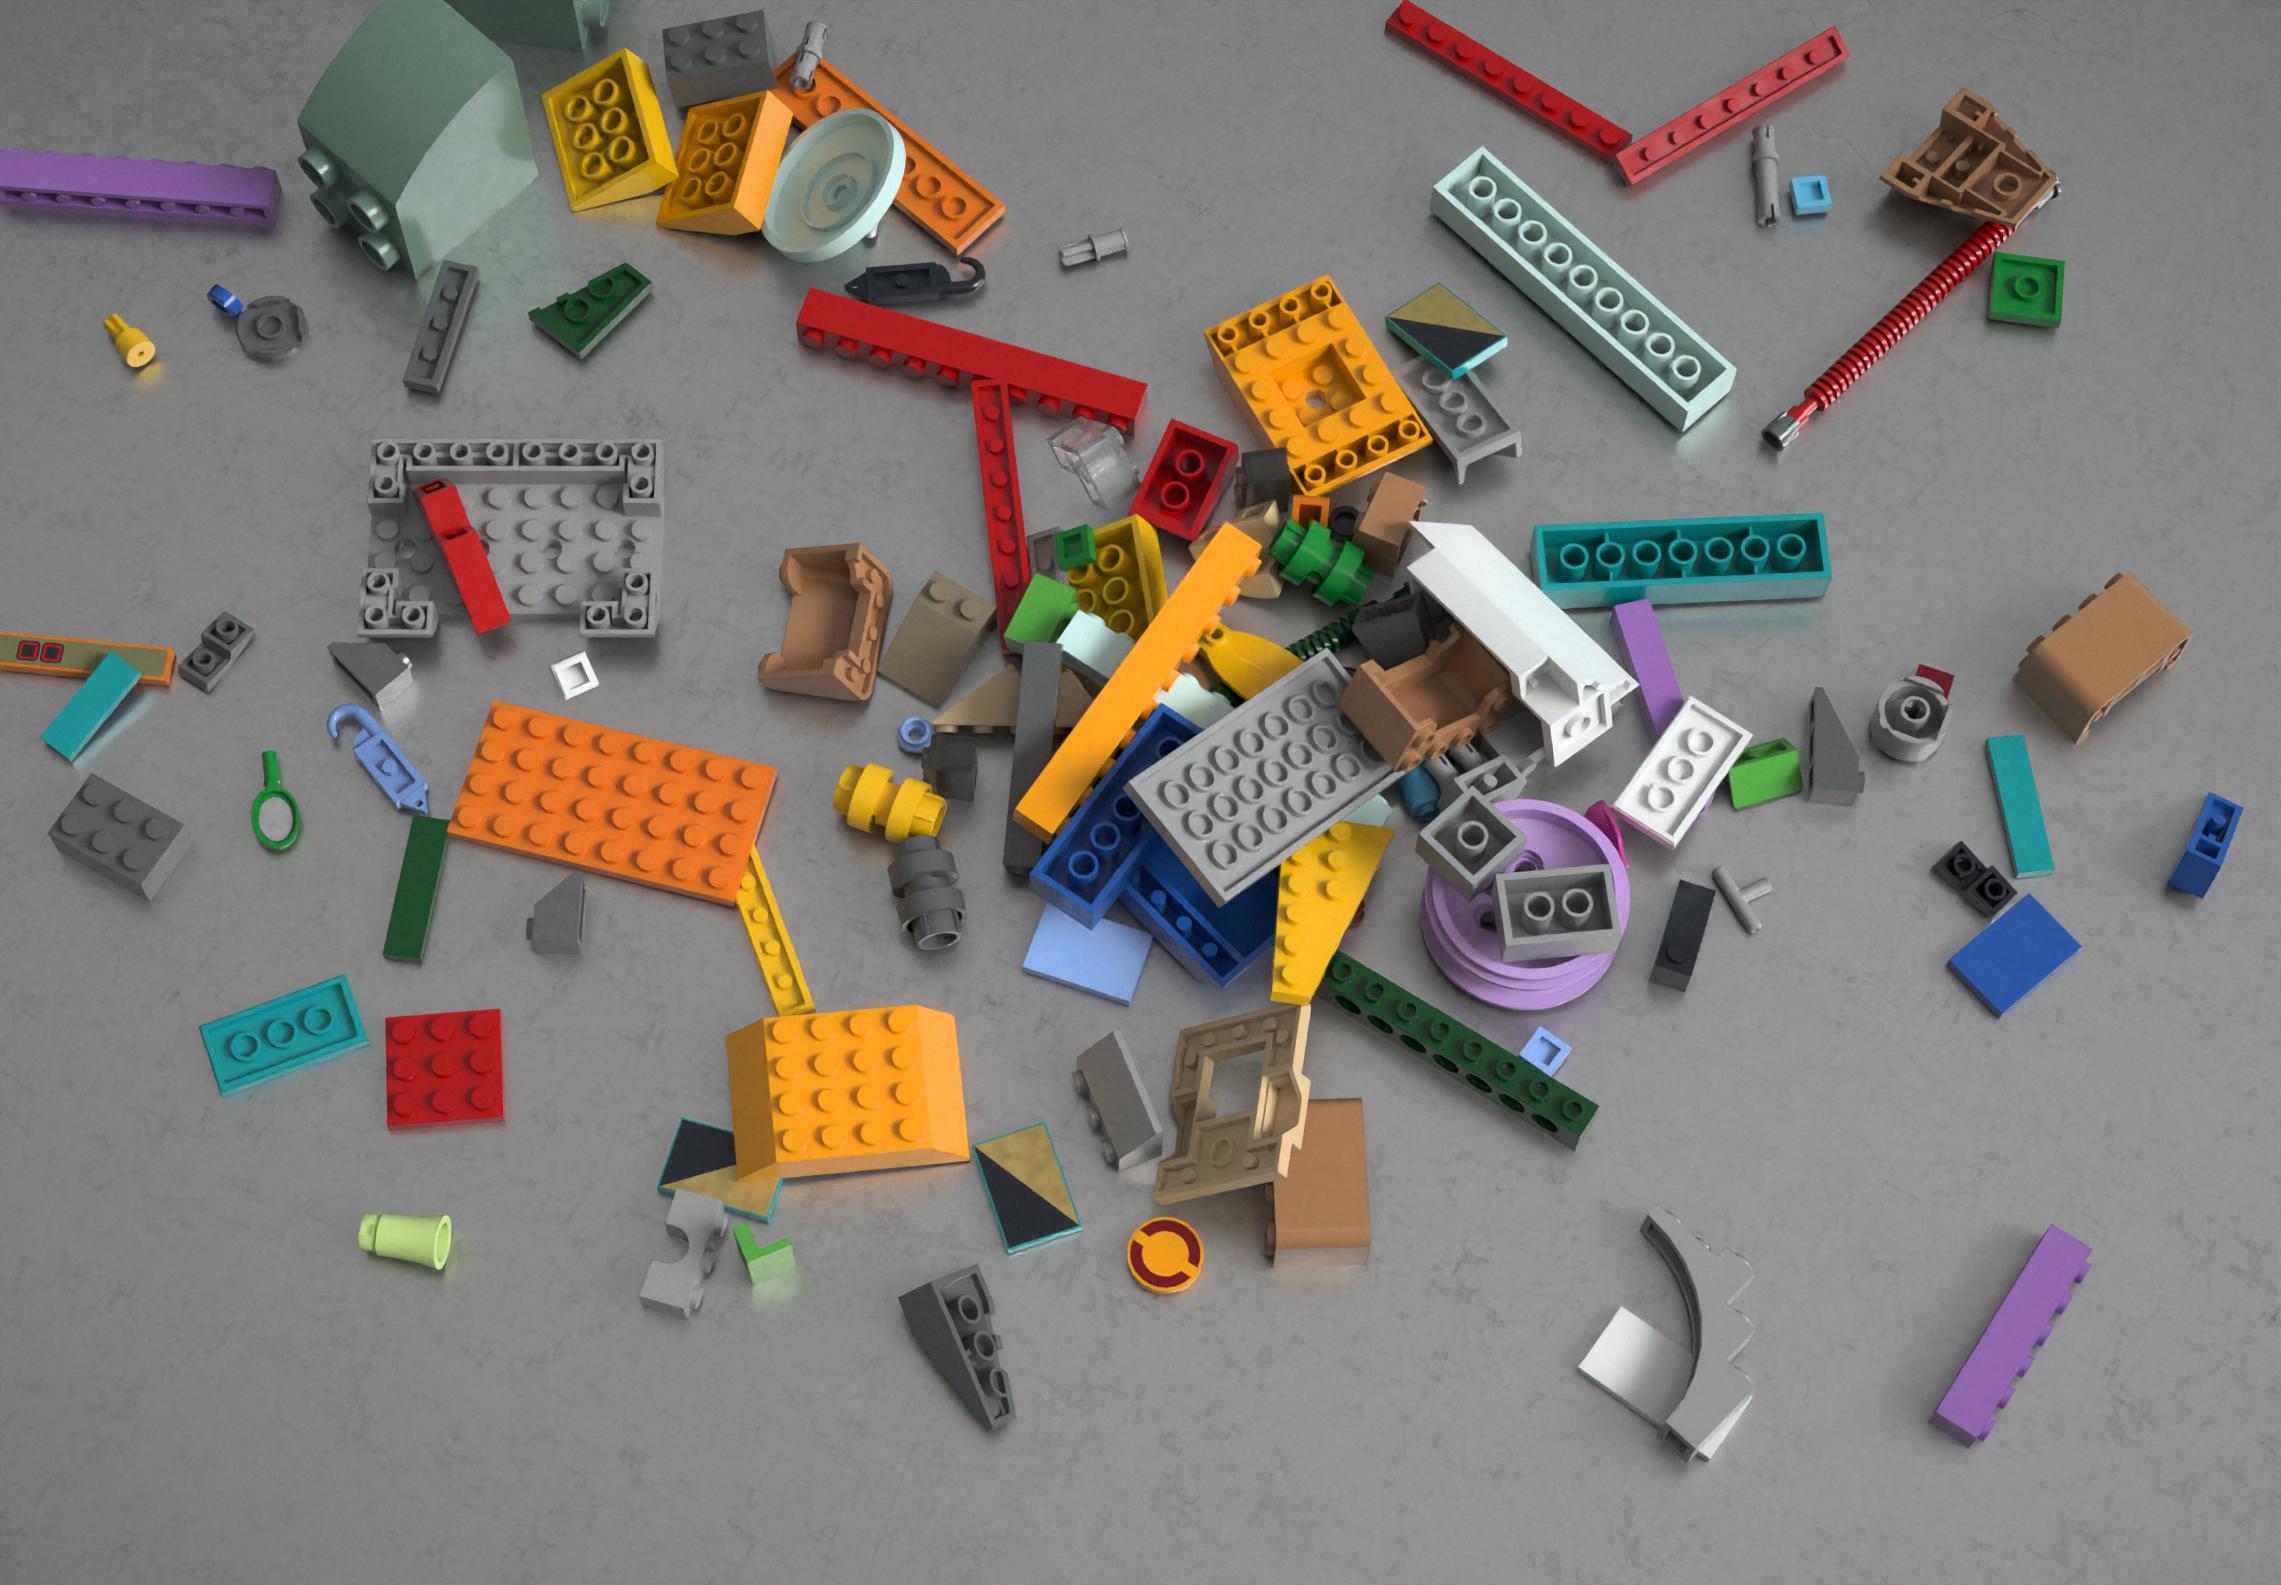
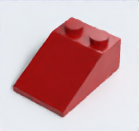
[1127,418,1240,542]

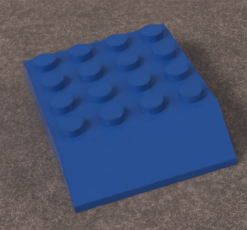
[1117,838,1279,990]

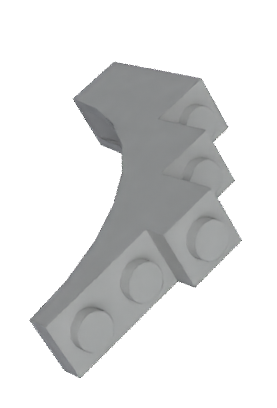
[1640,1204,1756,1463]

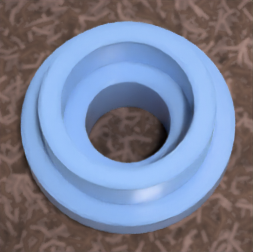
[897,717,934,753]

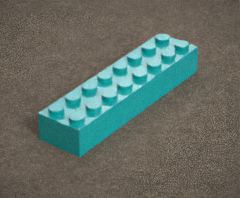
[1530,512,1832,609]

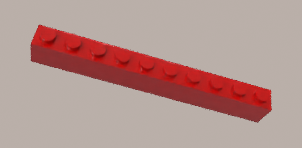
[796,287,1148,437]

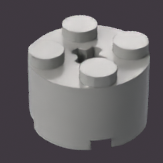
[1870,676,1952,763]

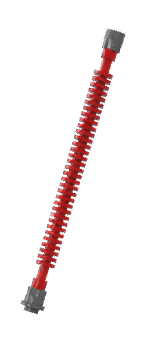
[1761,170,2061,451]

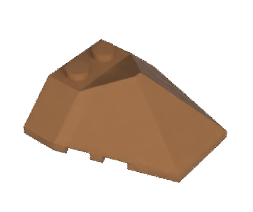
[1879,87,2057,228]

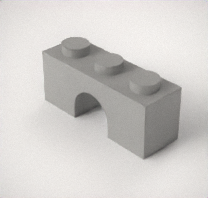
[639,1187,728,1320]

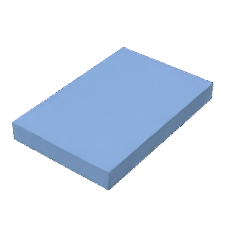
[1022,902,1154,1006]

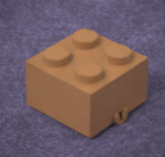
[1351,471,1428,579]

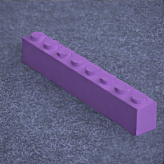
[0,148,282,224]

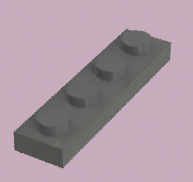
[402,260,479,394]

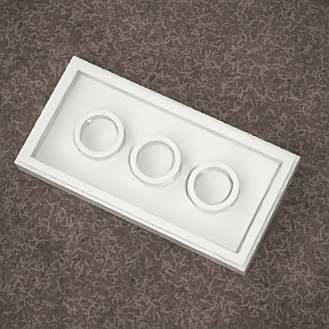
[1610,696,1753,851]
[1577,1306,1753,1462]

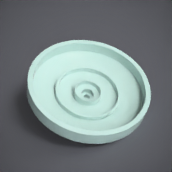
[761,108,906,263]

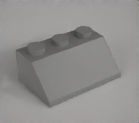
[1072,1029,1163,1172]

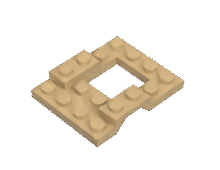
[1153,1003,1311,1205]

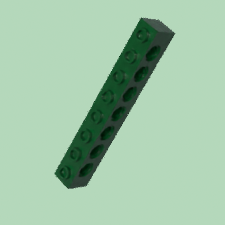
[1314,949,1599,1151]

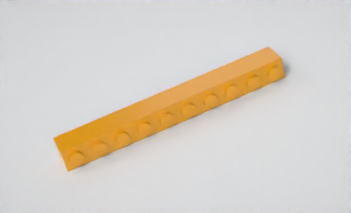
[1012,521,1262,845]

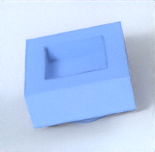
[1518,1026,1572,1077]

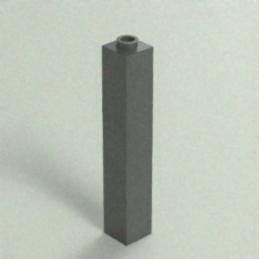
[1003,640,1064,875]

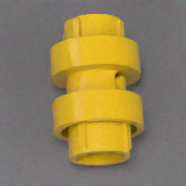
[833,762,947,844]

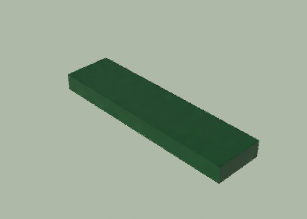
[382,815,450,963]

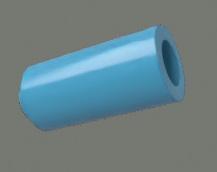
[1398,758,1442,820]

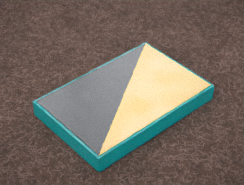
[1385,282,1508,381]
[657,1117,784,1224]
[972,1122,1082,1254]

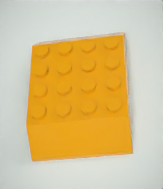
[726,1005,970,1182]

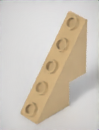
[932,664,1094,734]

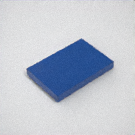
[1947,893,2082,1019]

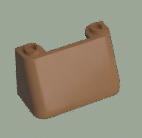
[758,543,893,702]

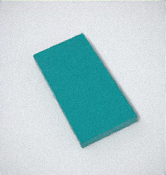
[198,974,370,1098]

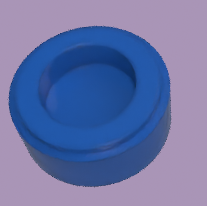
[207,284,243,317]

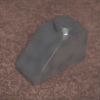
[327,642,414,710]
[526,870,587,955]

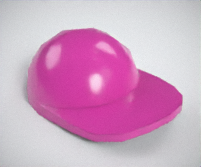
[1583,800,1629,868]

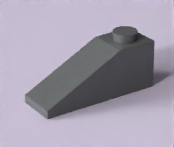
[1808,687,1865,806]

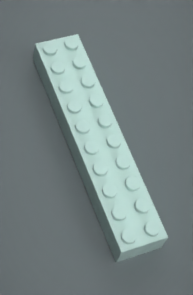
[1430,146,1737,432]

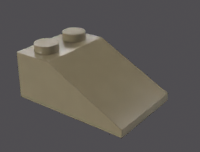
[876,571,998,709]

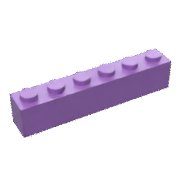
[1928,1224,2093,1448]

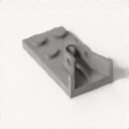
[1389,355,1522,485]

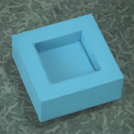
[1789,175,1832,215]

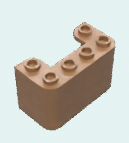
[2015,572,2193,743]
[1338,621,1514,773]
[1264,1098,1371,1268]

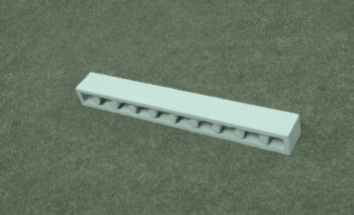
[1056,610,1393,827]

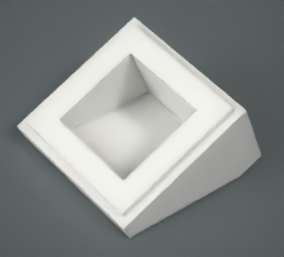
[549,651,599,700]

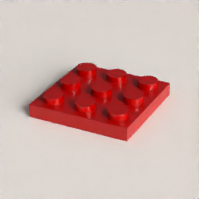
[385,1009,505,1131]

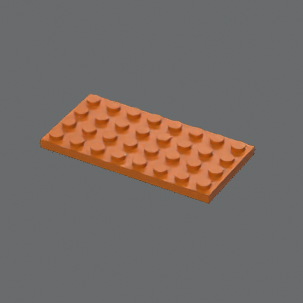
[446,700,777,907]

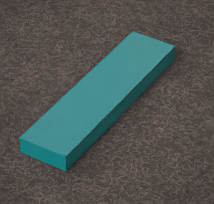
[1985,734,2055,878]

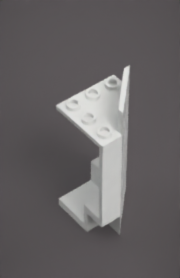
[1407,521,1640,767]

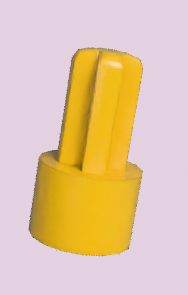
[103,314,155,367]

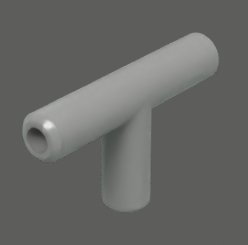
[1712,866,1772,933]

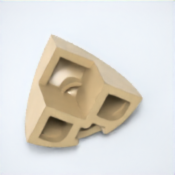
[1188,500,1284,599]

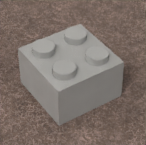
[1415,785,1527,903]

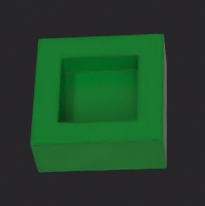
[1054,524,1097,572]

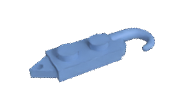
[327,703,429,815]

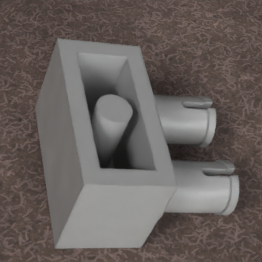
[1424,741,1528,812]

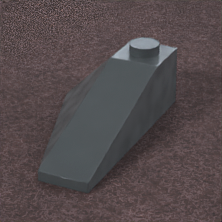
[898,1264,1017,1431]

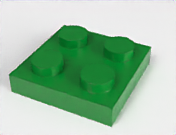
[1988,252,2065,328]

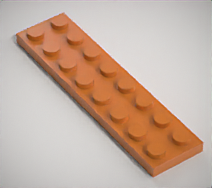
[768,53,1005,256]

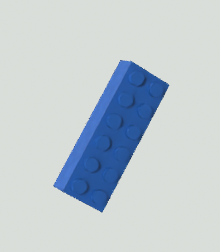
[1030,702,1204,931]

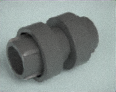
[887,835,968,950]

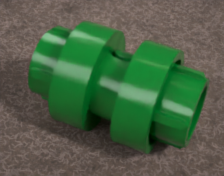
[1266,518,1376,607]

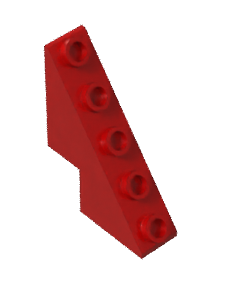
[411,477,512,635]

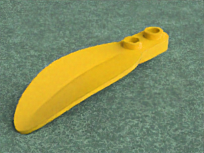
[1197,622,1304,701]

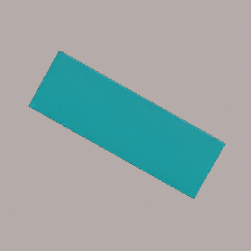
[40,651,143,762]

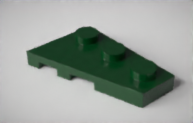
[528,262,653,359]

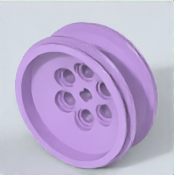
[1421,799,1630,1010]

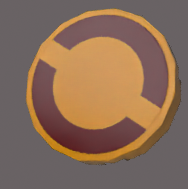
[1127,1217,1204,1295]

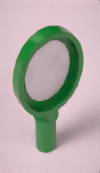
[251,751,300,850]

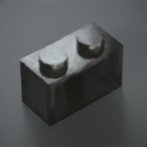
[1234,447,1291,513]
[921,734,978,802]

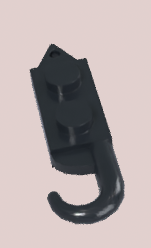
[844,257,986,305]

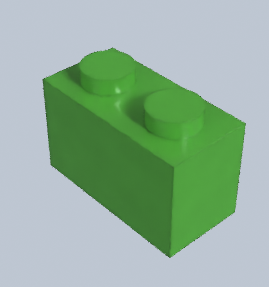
[1004,573,1081,655]

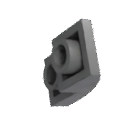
[178,611,254,693]

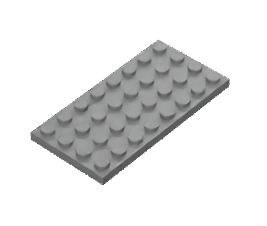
[1122,648,1408,908]

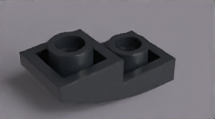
[1932,840,2018,918]

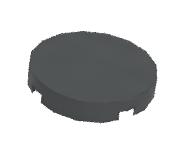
[236,296,309,363]

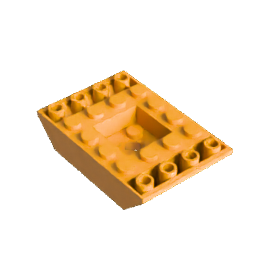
[1203,274,1433,497]

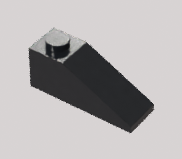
[1649,879,1716,992]

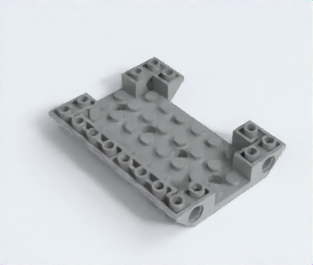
[357,438,664,638]

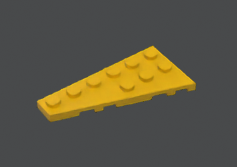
[1270,821,1396,1006]

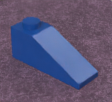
[2168,792,2244,899]

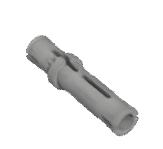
[1751,124,1781,227]

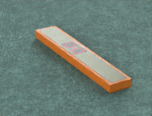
[0,631,176,686]

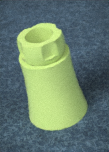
[358,1213,451,1270]

